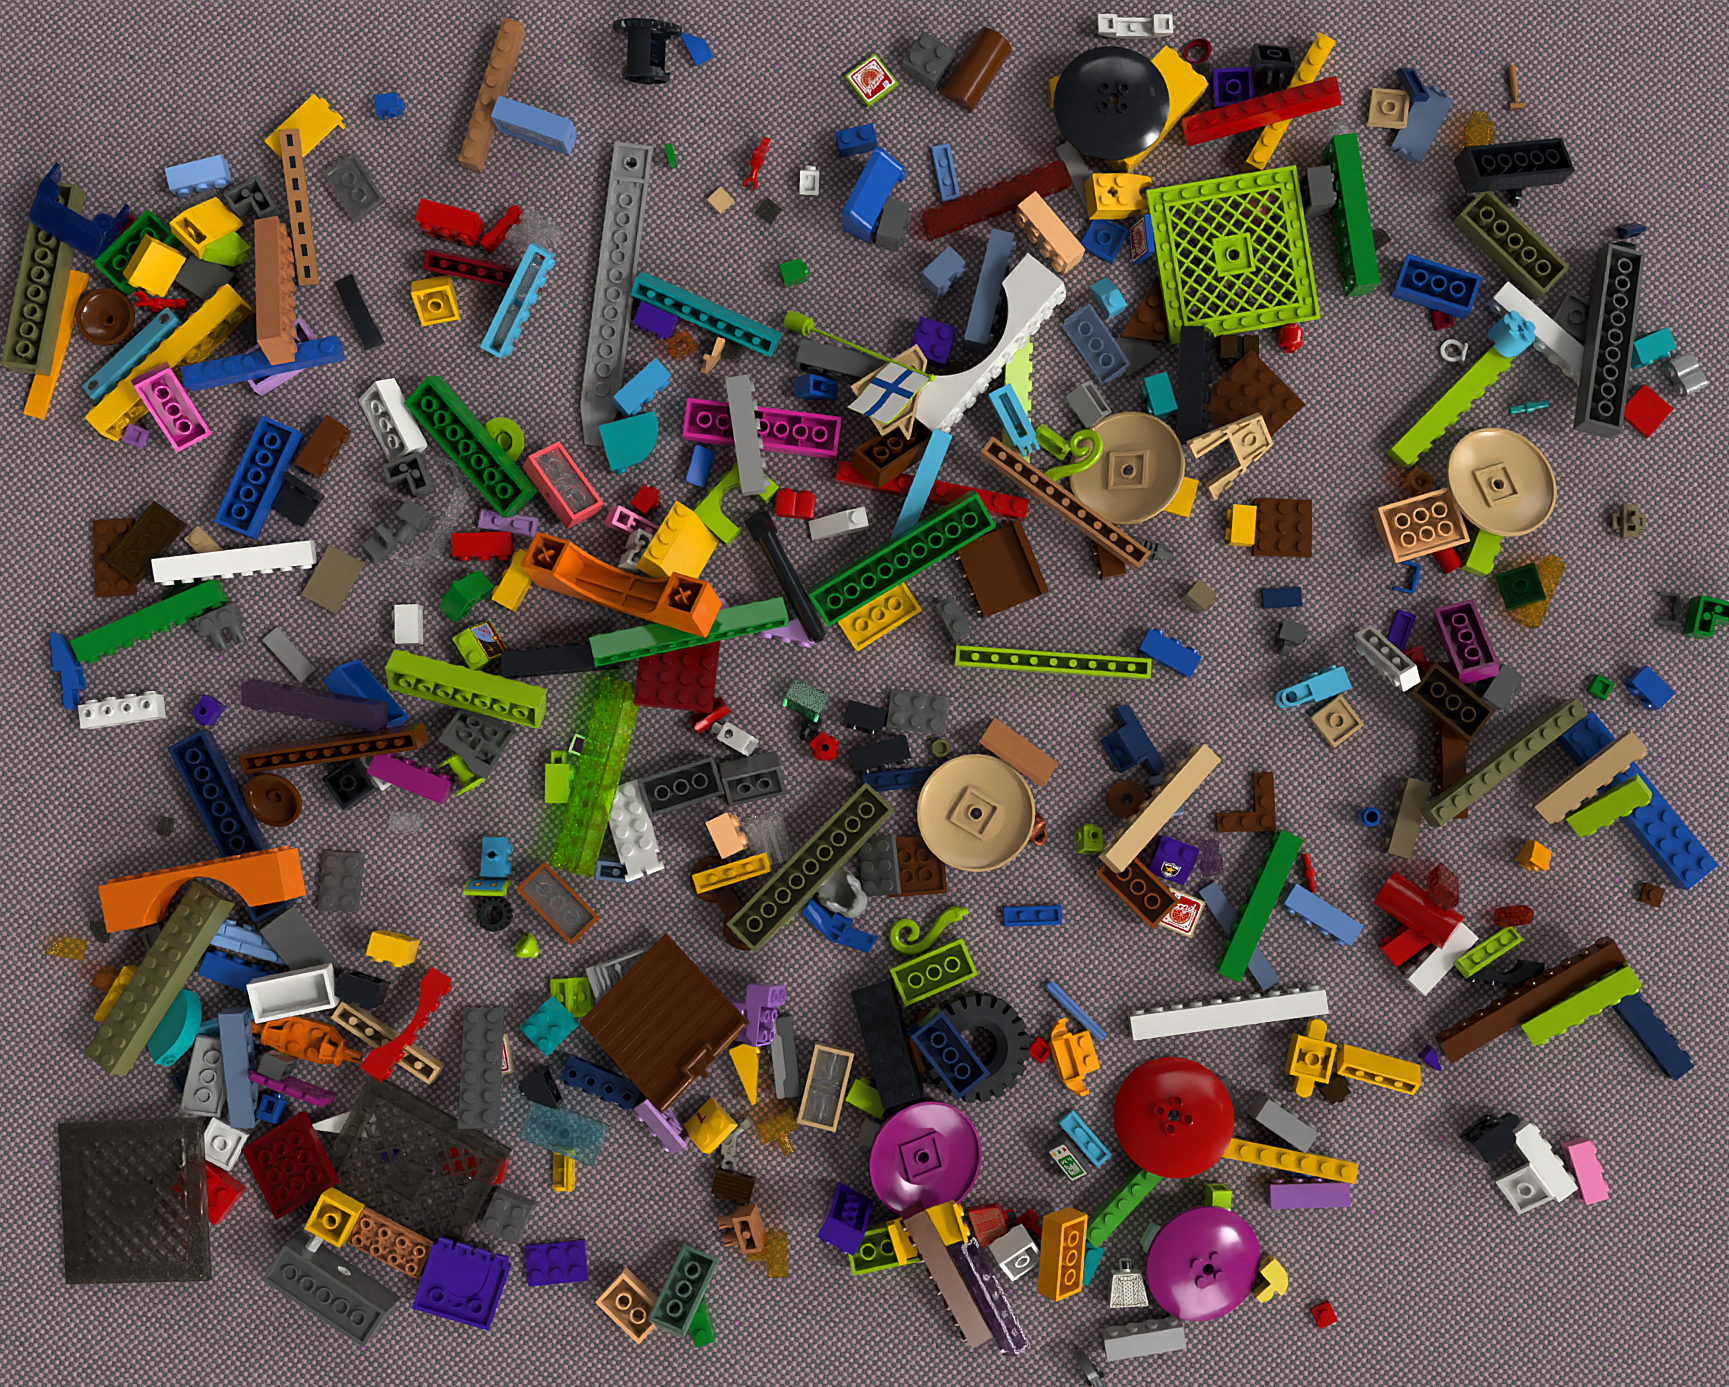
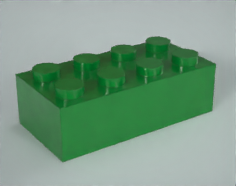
[93,209,183,296]

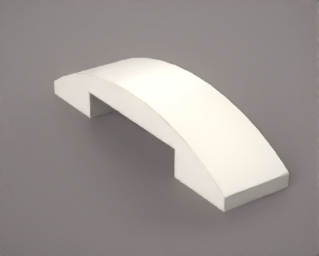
[1097,14,1173,39]

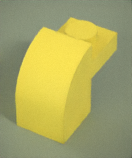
[1252,1254,1288,1304]

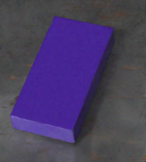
[1386,609,1416,650]

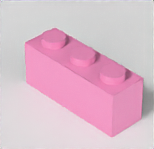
[1561,1137,1609,1205]

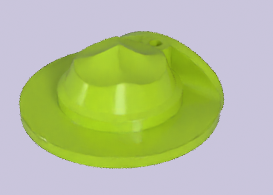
[484,417,524,462]

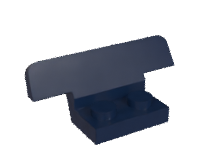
[1100,705,1165,776]

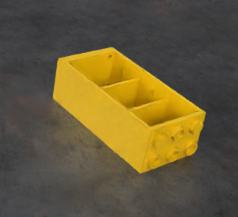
[1104,45,1209,174]

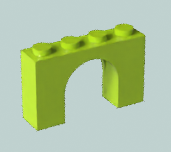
[693,460,780,546]

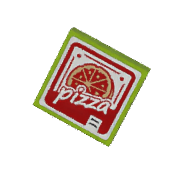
[845,54,898,107]

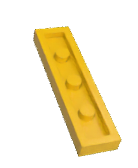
[692,852,772,894]

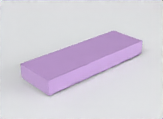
[477,508,539,538]

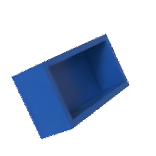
[323,659,409,731]

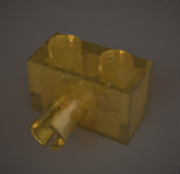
[755,1106,800,1156]
[747,1231,788,1278]

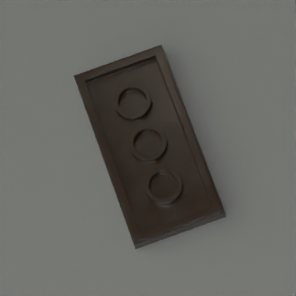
[104,500,187,585]

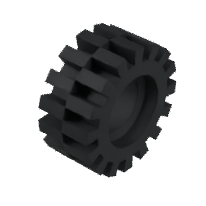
[475,896,514,932]

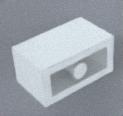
[392,604,423,646]

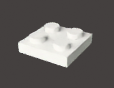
[194,1117,250,1171]
[1495,1162,1555,1215]

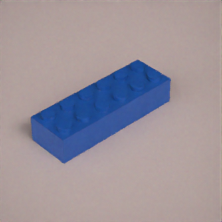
[214,415,304,540]

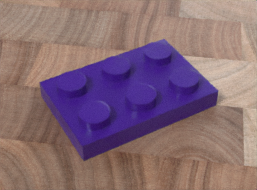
[525,1239,589,1287]

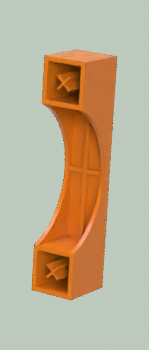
[520,532,722,638]
[98,845,306,933]

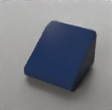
[1617,222,1646,240]

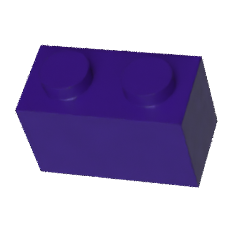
[633,301,680,340]

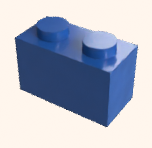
[835,123,877,158]
[1624,665,1675,711]

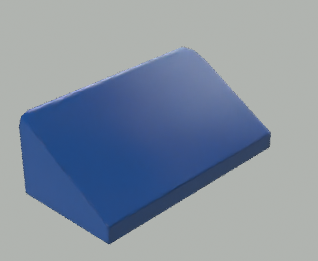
[685,445,715,489]

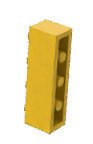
[1337,1044,1421,1095]

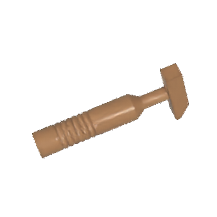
[1507,65,1527,110]

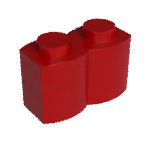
[775,488,815,520]

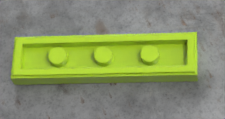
[1453,925,1524,979]

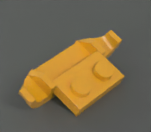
[1048,1017,1100,1097]

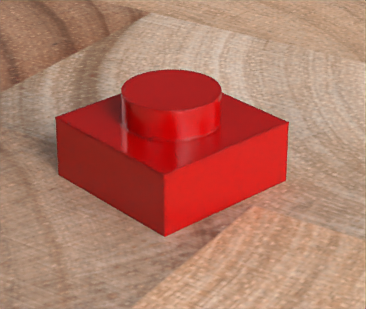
[1310,1300,1338,1329]

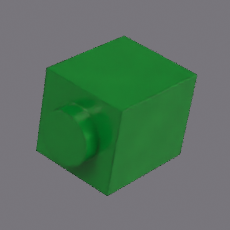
[779,258,809,288]

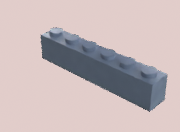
[217,1007,261,1129]

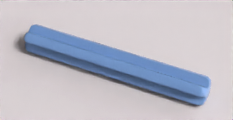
[1045,980,1107,1041]

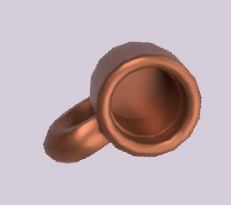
[1029,812,1048,846]

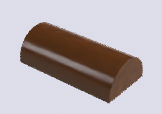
[940,27,1012,113]

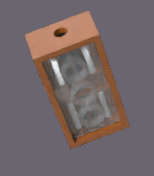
[516,861,600,946]

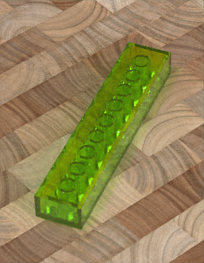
[550,676,639,877]

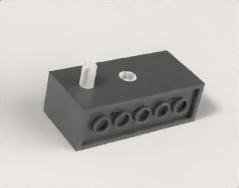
[262,1232,401,1348]

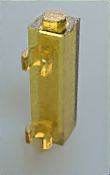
[1515,555,1566,629]

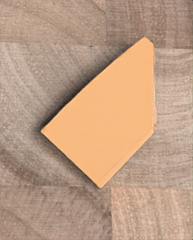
[701,337,726,374]

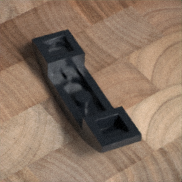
[335,274,385,350]

